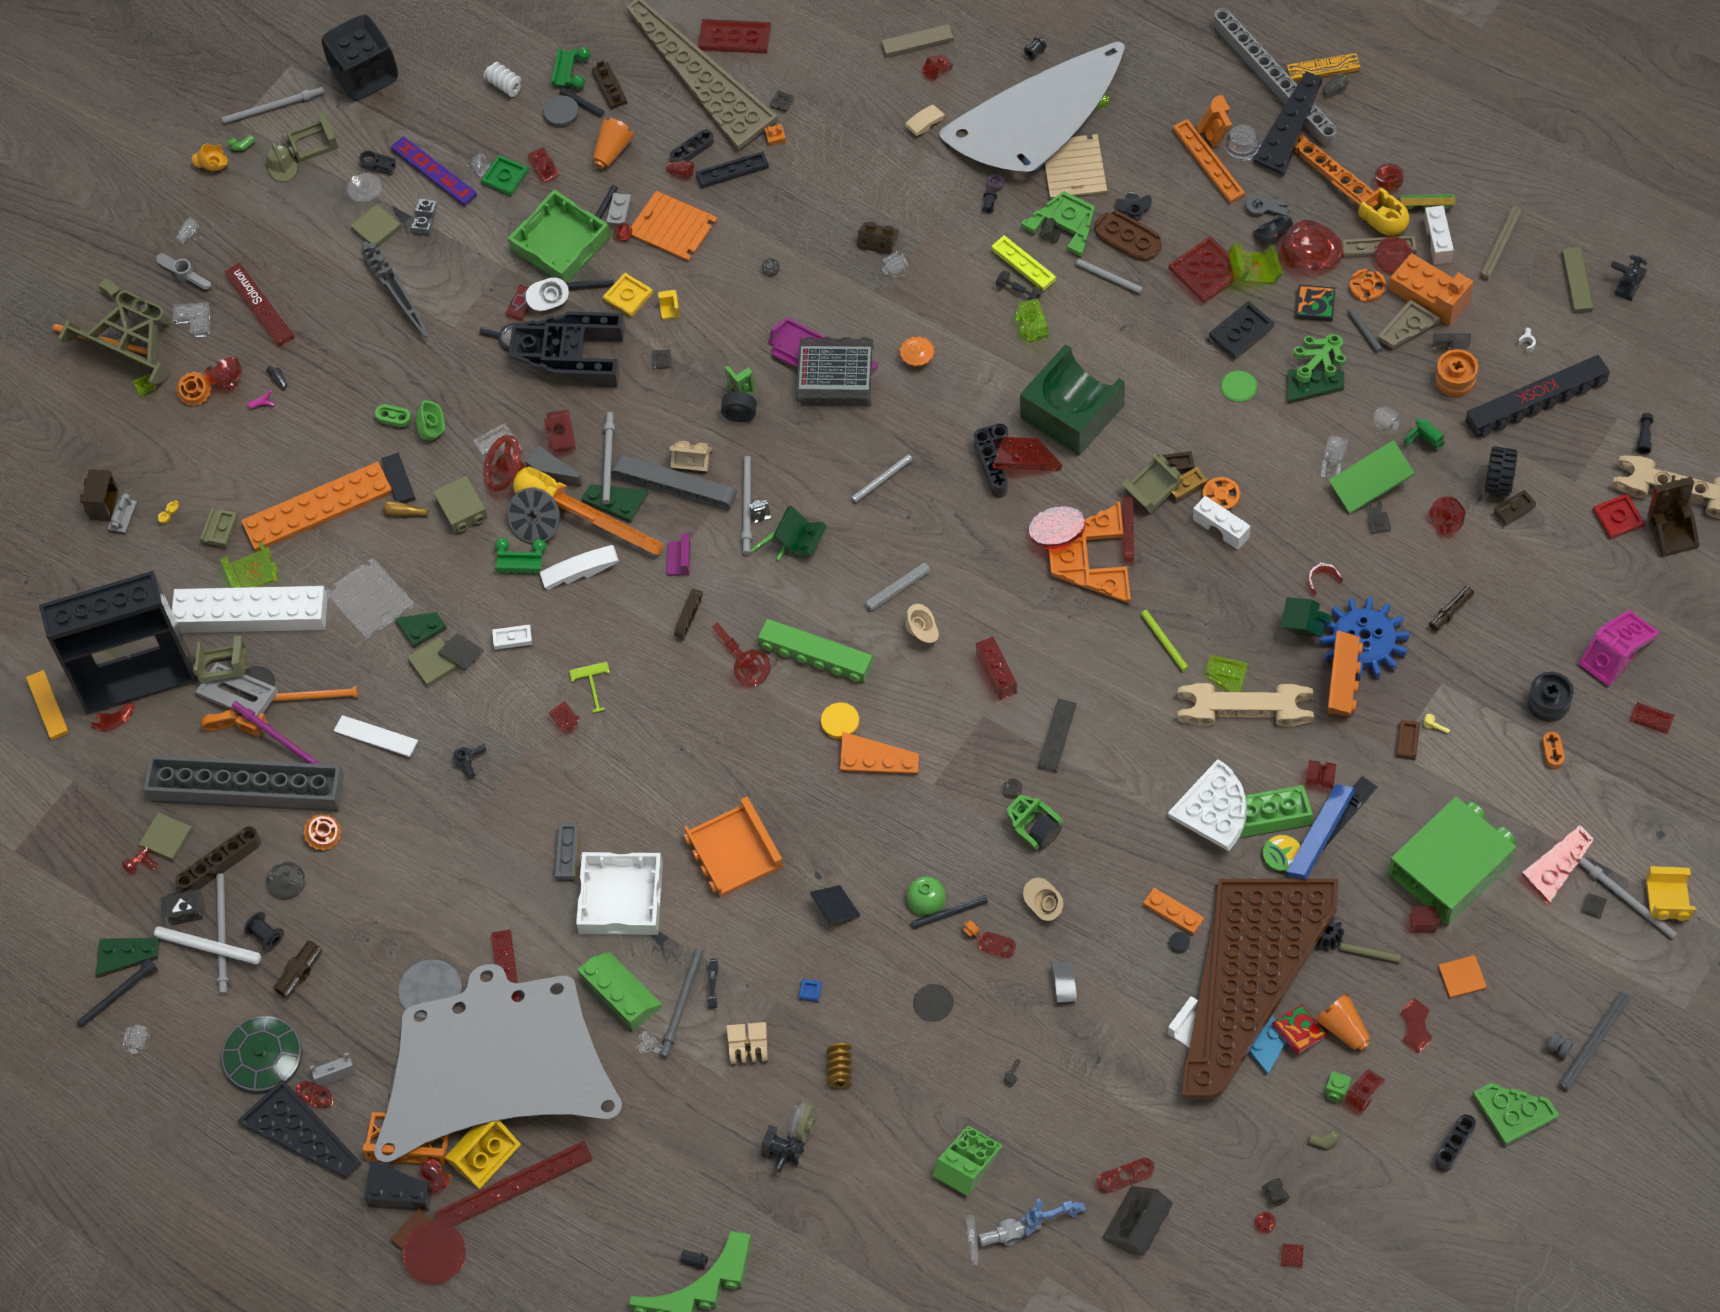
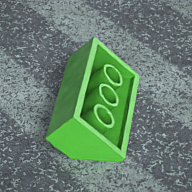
[578,952,663,1032]

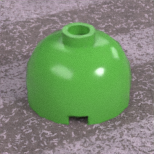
[906,876,946,917]

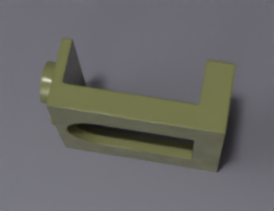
[284,112,338,162]
[193,635,247,683]

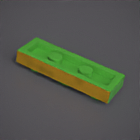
[1399,194,1456,209]

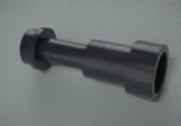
[1636,413,1654,454]

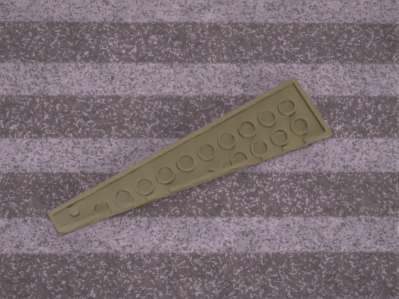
[626,0,778,150]

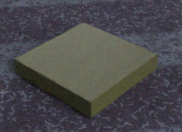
[350,204,401,248]
[407,637,460,687]
[139,812,193,861]

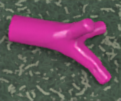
[248,390,275,409]

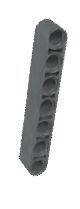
[611,455,737,510]

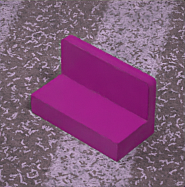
[667,533,691,576]

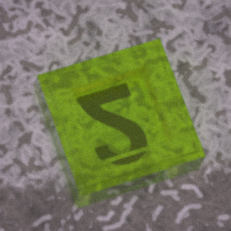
[132,374,157,398]

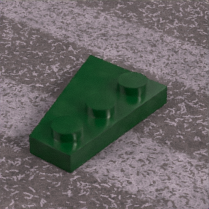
[1288,369,1344,404]
[581,484,649,523]
[96,938,160,978]

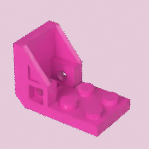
[1578,610,1660,687]

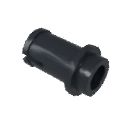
[982,189,997,214]
[680,1249,708,1269]

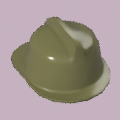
[265,143,298,182]

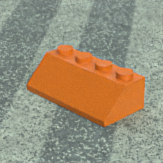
[1327,631,1363,717]

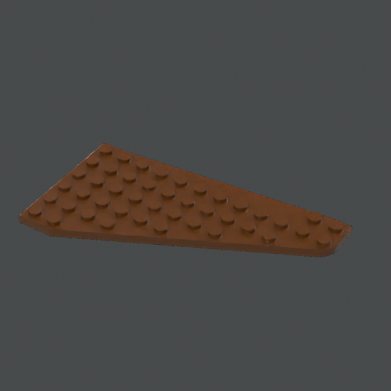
[1182,879,1339,1099]

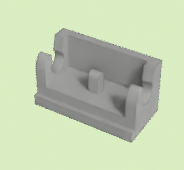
[310,1052,356,1088]

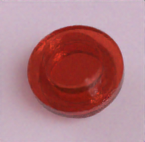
[1255,1212,1276,1233]

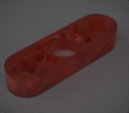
[1097,1158,1154,1193]

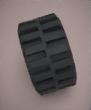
[1485,446,1518,496]

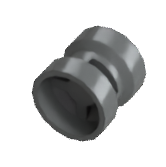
[1546,1031,1574,1059]

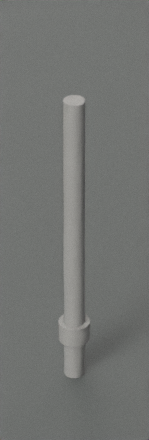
[222,87,325,124]
[602,412,615,504]
[741,456,752,555]
[1578,857,1678,939]

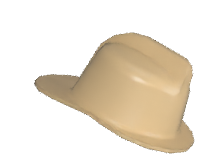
[905,604,939,643]
[1023,878,1063,921]

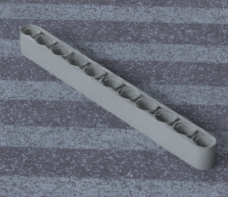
[1214,8,1337,147]

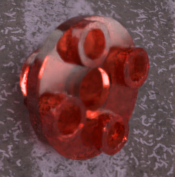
[1429,496,1466,534]

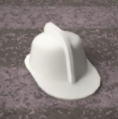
[526,277,569,311]

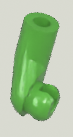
[228,135,255,151]

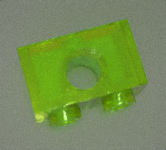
[1015,298,1048,343]

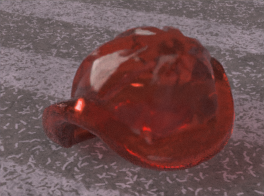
[1281,220,1343,271]

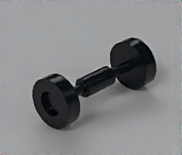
[996,270,1042,306]

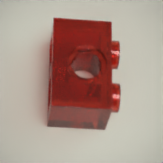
[544,409,576,453]

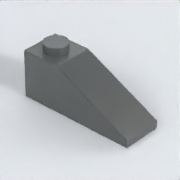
[524,446,583,487]

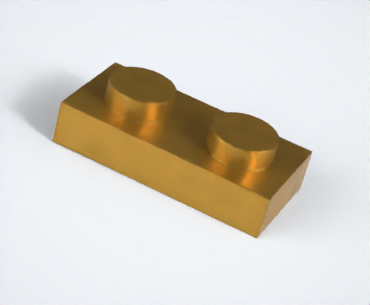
[1171,467,1208,502]

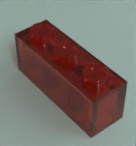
[976,636,1017,700]

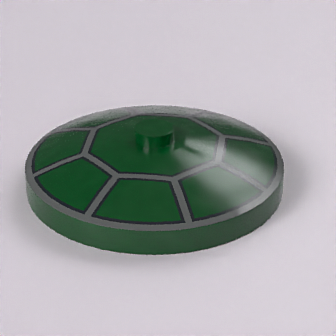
[221,1016,303,1094]

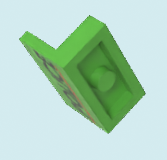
[725,366,756,395]

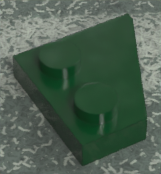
[395,612,447,648]

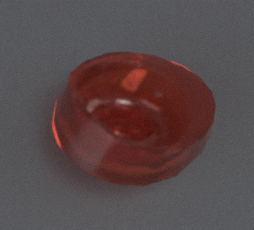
[1375,163,1404,191]

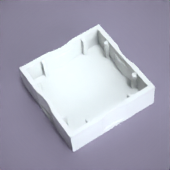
[576,852,663,935]

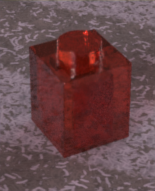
[1410,906,1440,933]

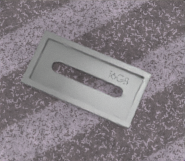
[196,662,278,717]

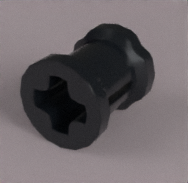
[1024,36,1047,60]

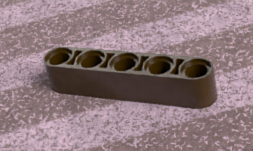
[175,826,261,896]

